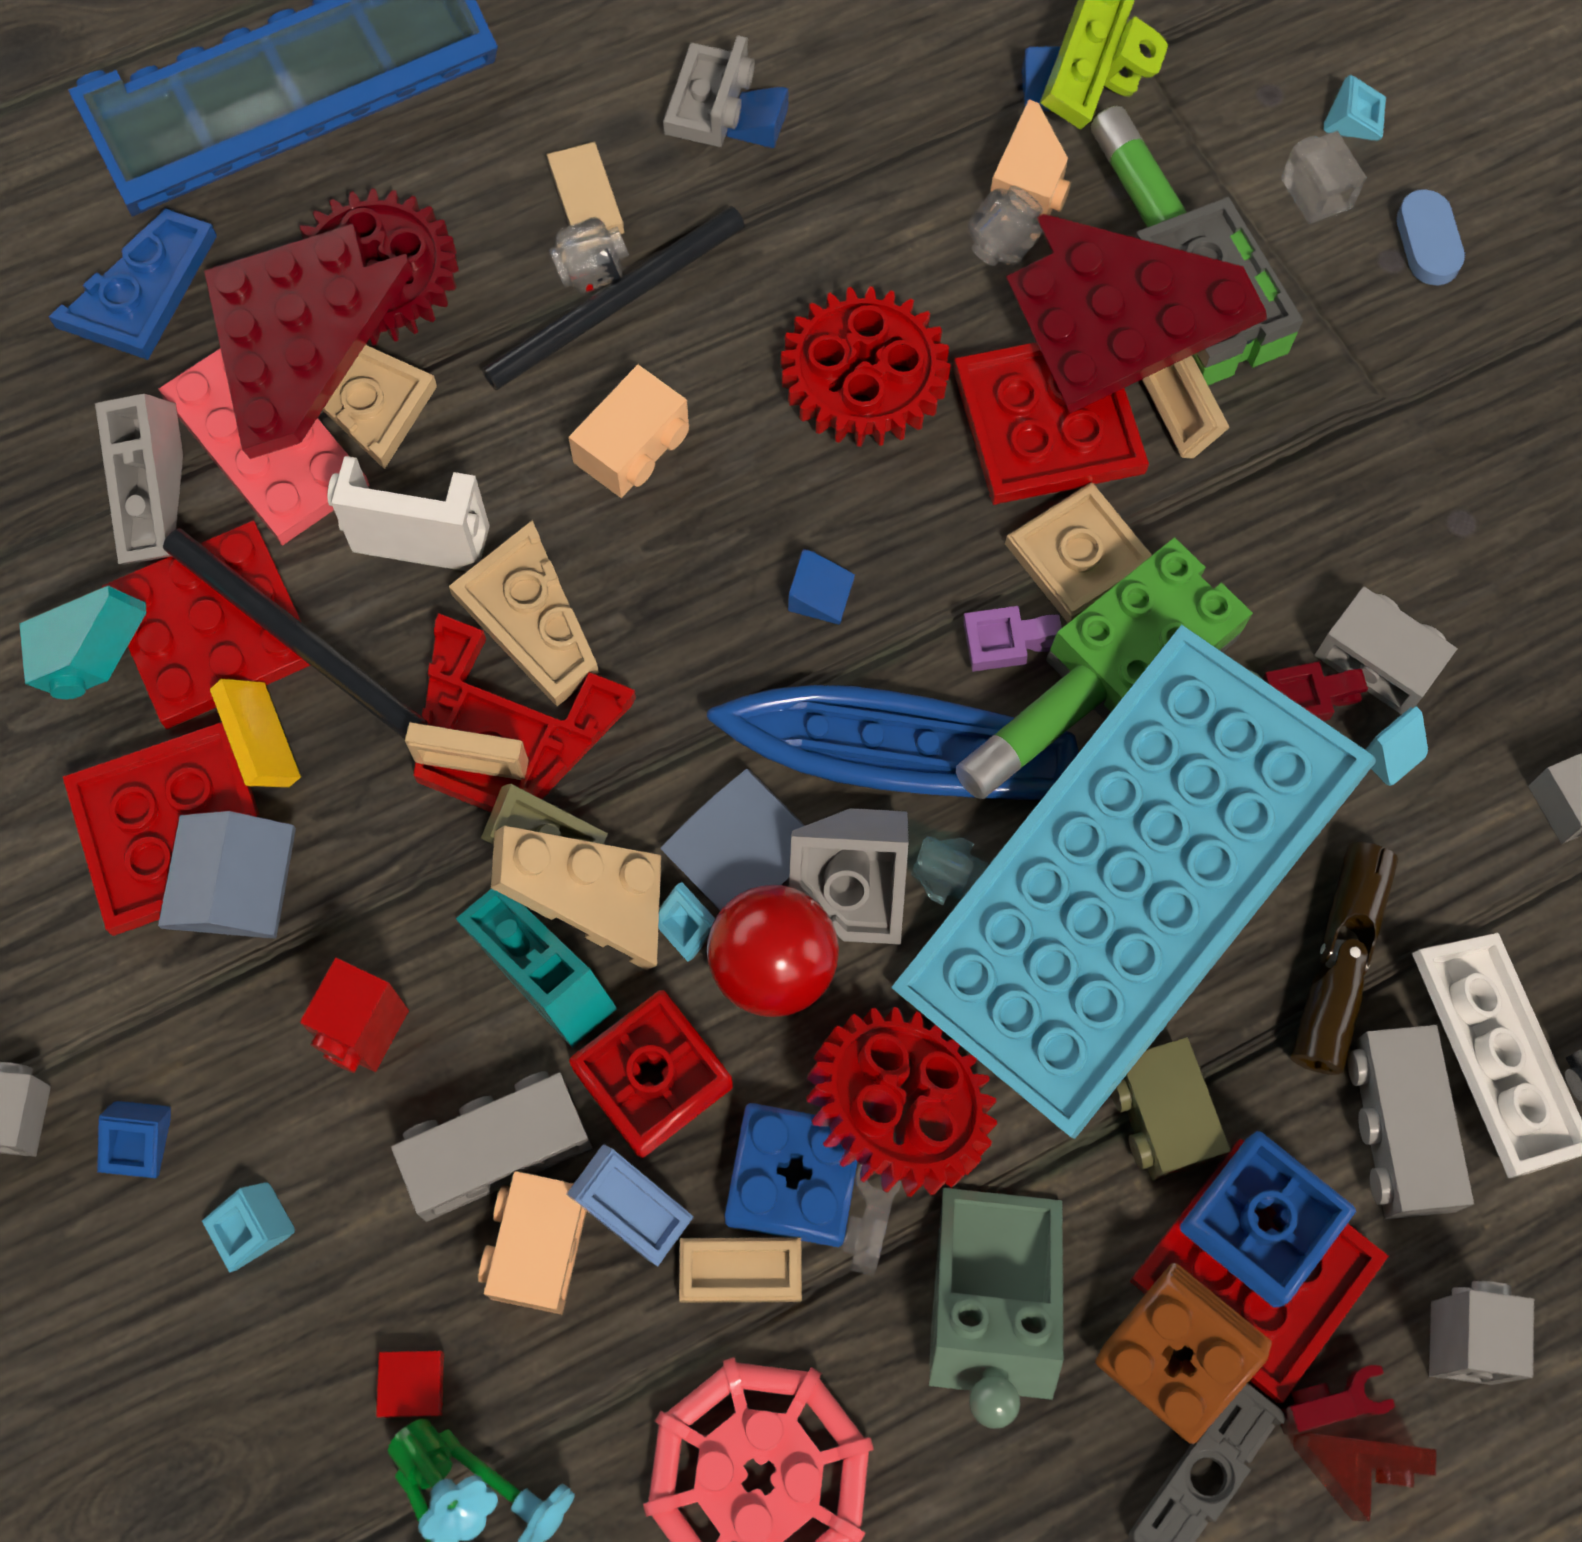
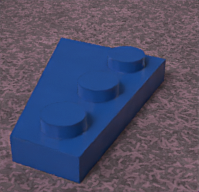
[49,209,217,360]

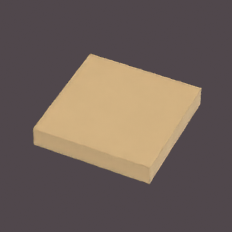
[1005,482,1152,623]

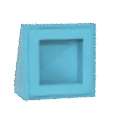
[1324,75,1386,141]

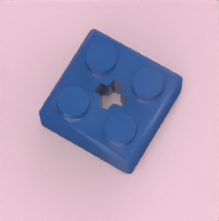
[725,1103,858,1247]
[1180,1131,1356,1308]

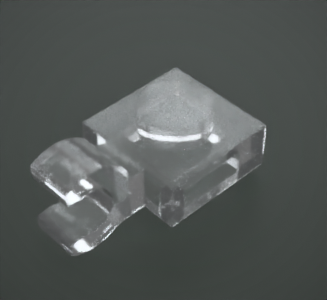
[842,1164,902,1276]

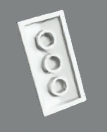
[1412,933,1582,1178]

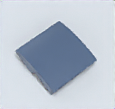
[660,769,805,911]

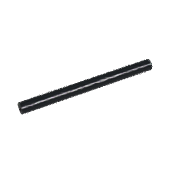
[482,206,745,391]
[163,529,428,739]

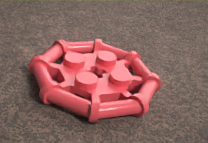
[643,1357,874,1542]

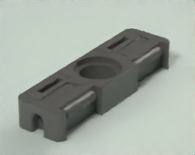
[1128,1384,1285,1542]

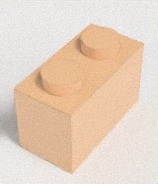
[569,365,689,498]
[478,1171,587,1315]

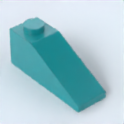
[456,888,617,1048]

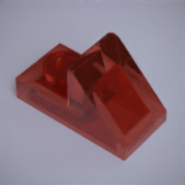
[1294,1433,1436,1522]

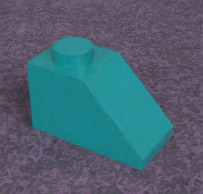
[19,586,147,699]

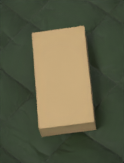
[547,142,624,246]
[1142,356,1230,458]
[405,722,529,780]
[679,1238,802,1303]

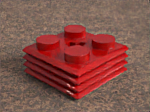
[569,990,733,1158]

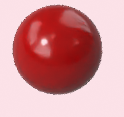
[707,885,839,1017]

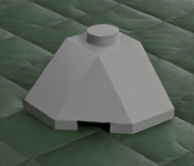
[789,808,909,944]

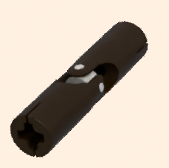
[1290,842,1399,1075]

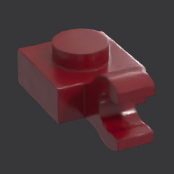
[1262,662,1368,721]
[1280,1365,1395,1434]

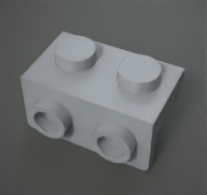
[663,35,755,147]

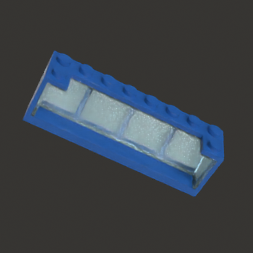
[68,0,498,217]

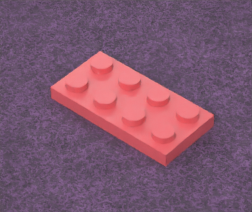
[159,348,370,545]

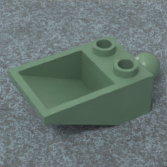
[929,1188,1063,1429]

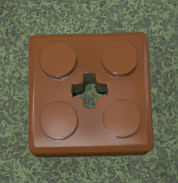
[1095,1263,1272,1444]

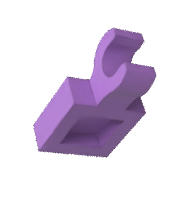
[964,606,1062,672]

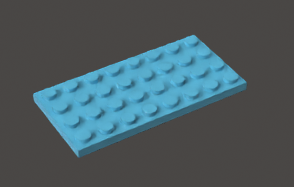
[891,624,1376,1139]

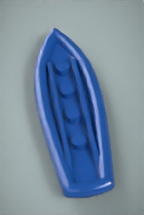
[707,685,1078,800]

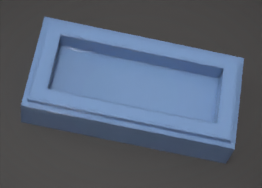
[566,1144,694,1267]

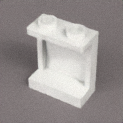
[327,456,490,571]

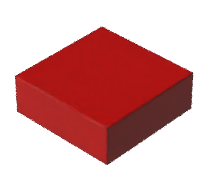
[376,1351,444,1418]

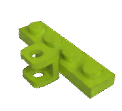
[1040,0,1168,130]

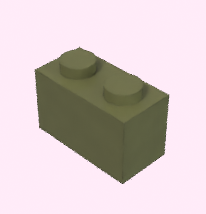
[1111,1037,1231,1182]

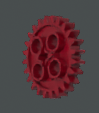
[292,189,459,345]

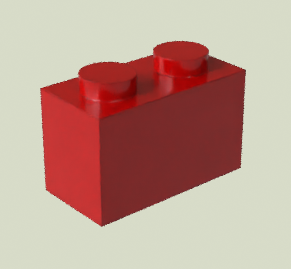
[300,958,409,1073]

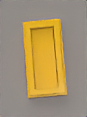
[210,679,301,787]

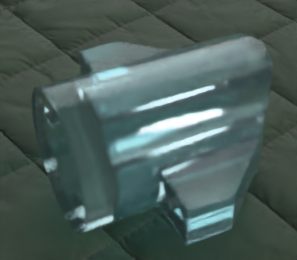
[911,837,989,905]

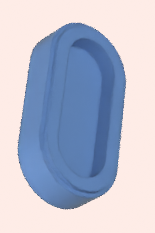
[1396,190,1465,285]

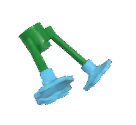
[388,1419,575,1542]

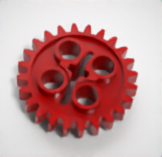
[781,286,951,447]
[806,1007,997,1197]

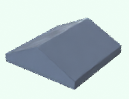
[158,811,296,939]

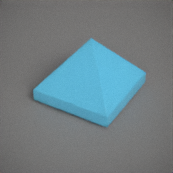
[658,882,715,962]

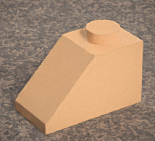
[988,100,1071,226]

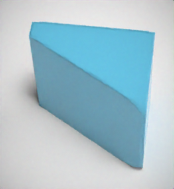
[1365,706,1428,786]
[202,1183,295,1273]

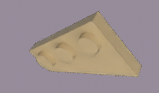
[491,826,661,970]

